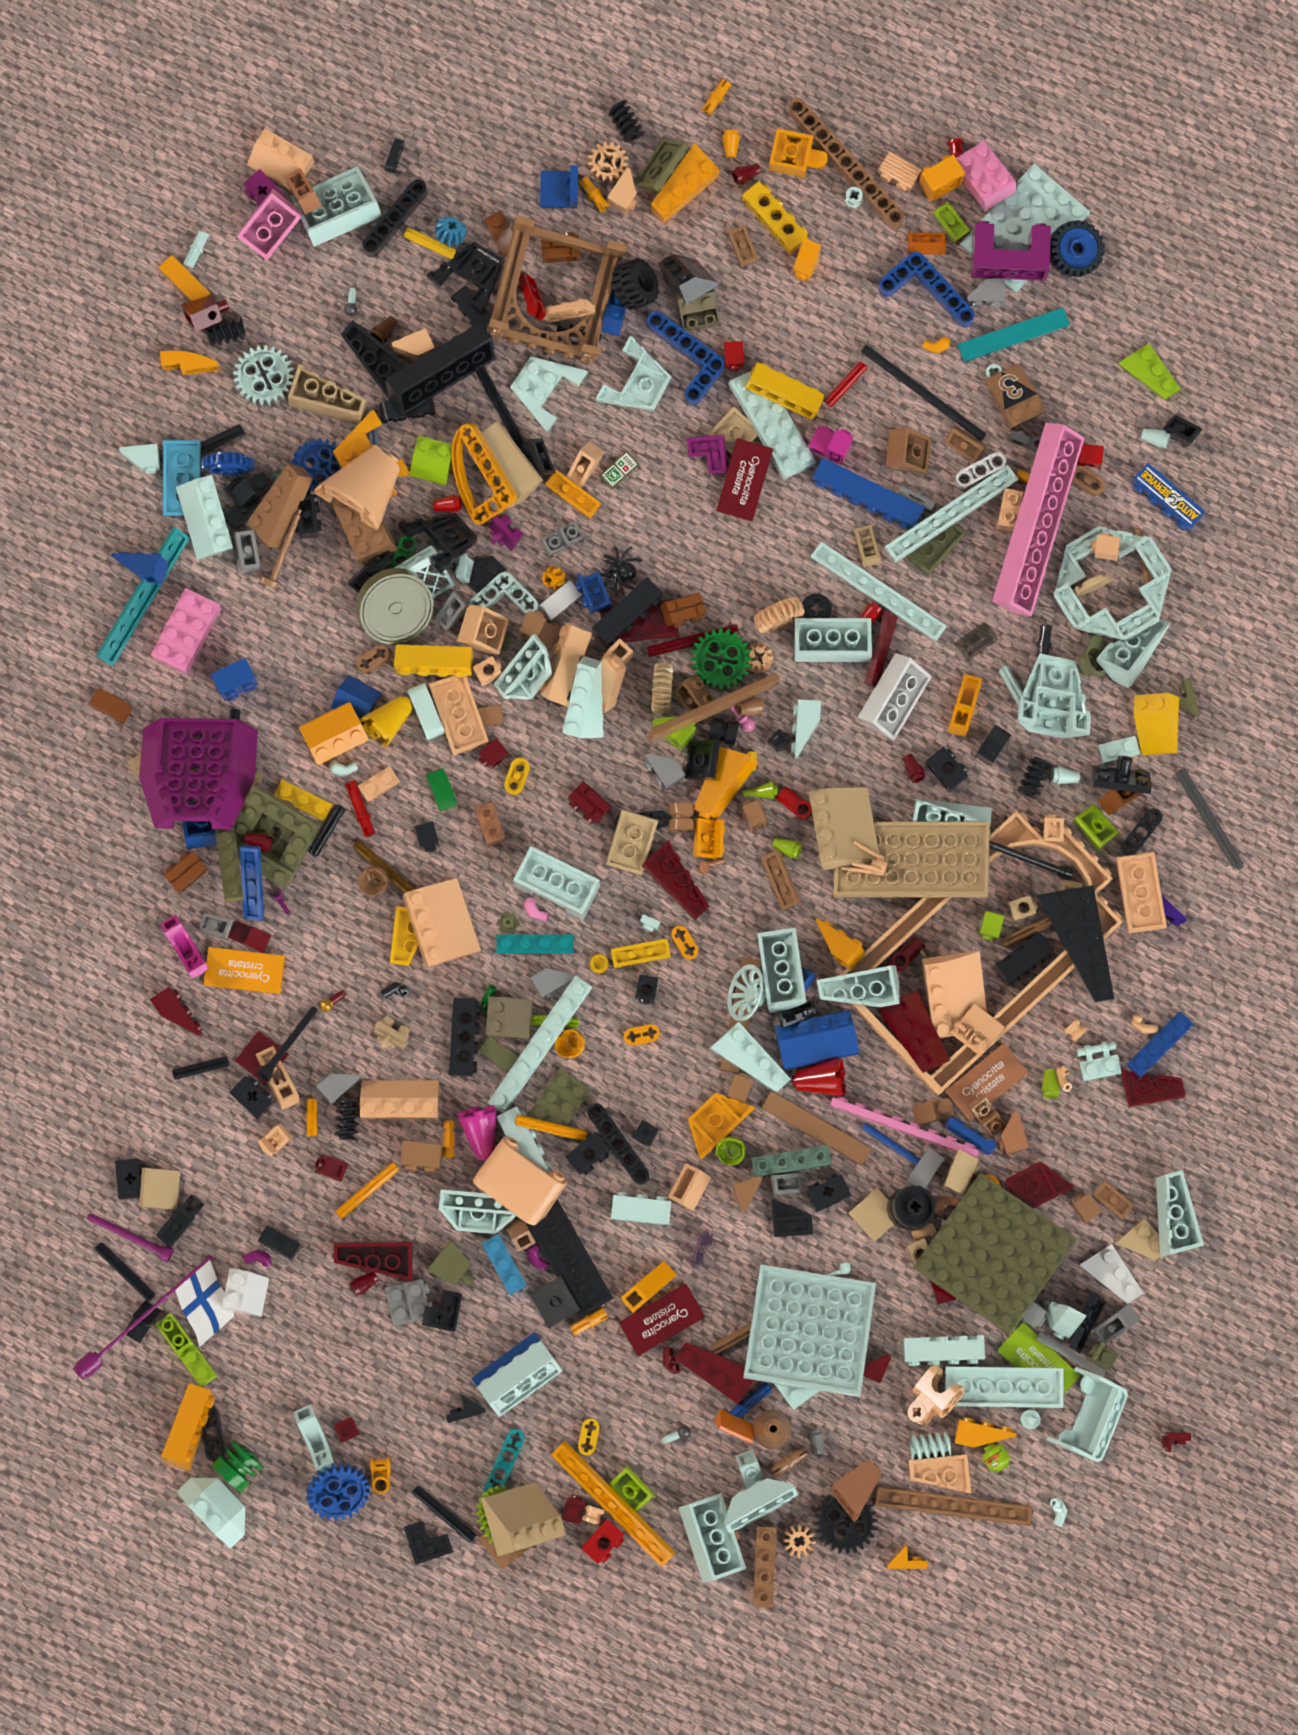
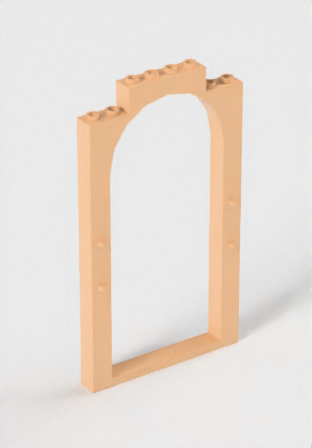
[839,811,1123,1097]

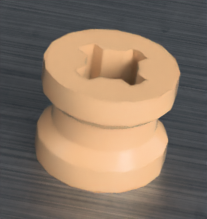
[1064,1018,1088,1042]
[582,1505,605,1525]

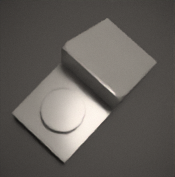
[434,591,468,632]
[198,913,234,941]

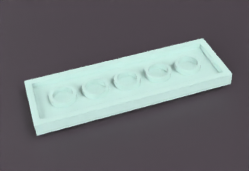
[728,371,817,480]
[945,1366,1064,1408]

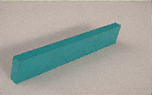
[957,308,1070,363]

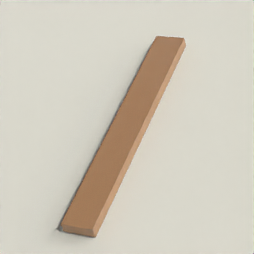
[647,673,780,743]
[874,1486,1033,1526]

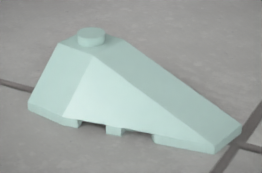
[1097,618,1170,688]
[817,965,900,1007]

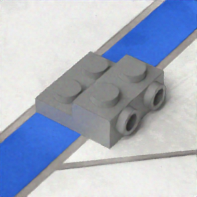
[385,1279,433,1326]

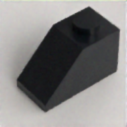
[975,724,1011,766]

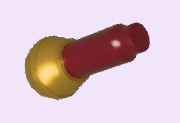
[319,990,346,1012]

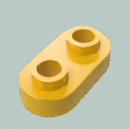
[504,758,530,796]

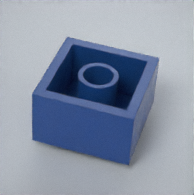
[211,658,259,702]

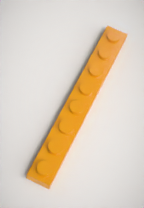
[551,1441,676,1567]

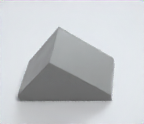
[770,1173,803,1197]

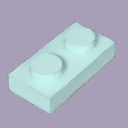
[1098,736,1140,764]

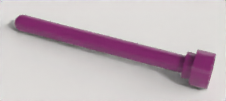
[87,1214,174,1263]

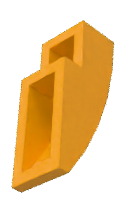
[159,351,220,375]
[947,673,983,737]

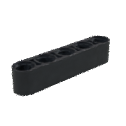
[362,179,427,257]
[587,1103,649,1185]

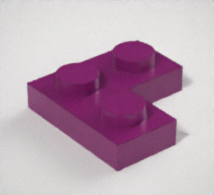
[686,434,729,474]

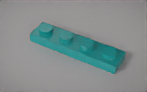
[496,934,573,954]

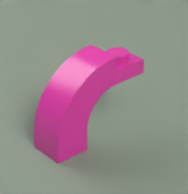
[160,915,208,978]

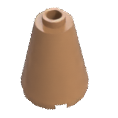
[753,1409,791,1449]

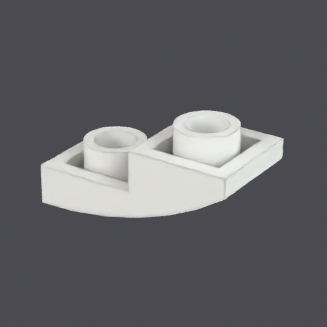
[539,580,582,620]

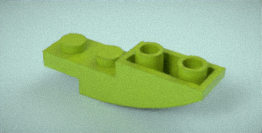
[155,1313,217,1387]

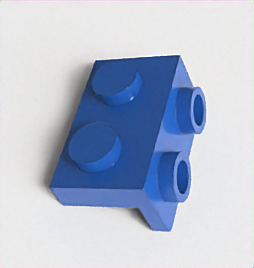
[575,572,612,614]

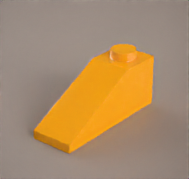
[793,237,821,281]

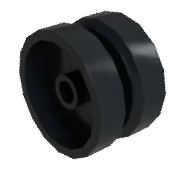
[887,1185,936,1230]

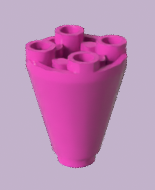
[457,1105,496,1160]

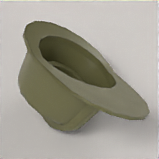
[1079,635,1108,677]

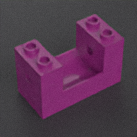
[971,221,1051,281]

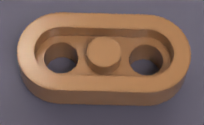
[1072,466,1105,496]

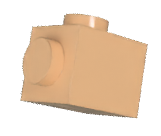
[1092,533,1120,561]

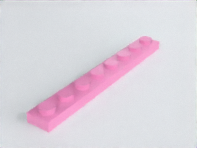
[830,1096,979,1158]

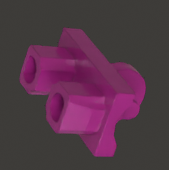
[489,514,523,551]

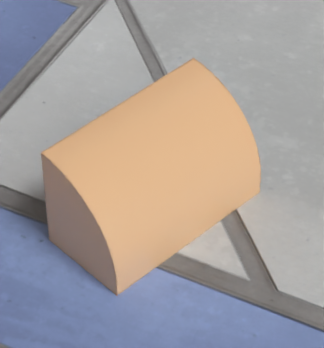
[668,1163,711,1211]

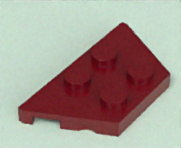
[1005,1161,1074,1209]

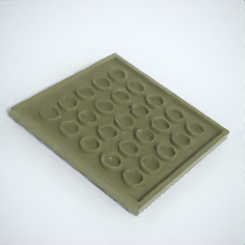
[913,1173,1077,1336]

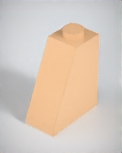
[602,653,627,714]

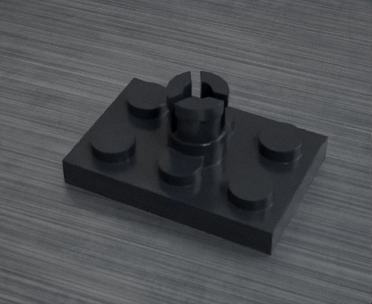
[1092,755,1152,794]

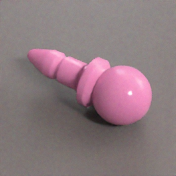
[731,704,755,732]

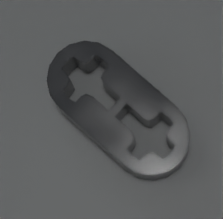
[384,138,405,174]

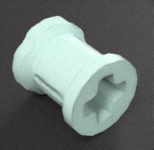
[845,187,863,208]

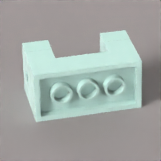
[513,846,600,920]

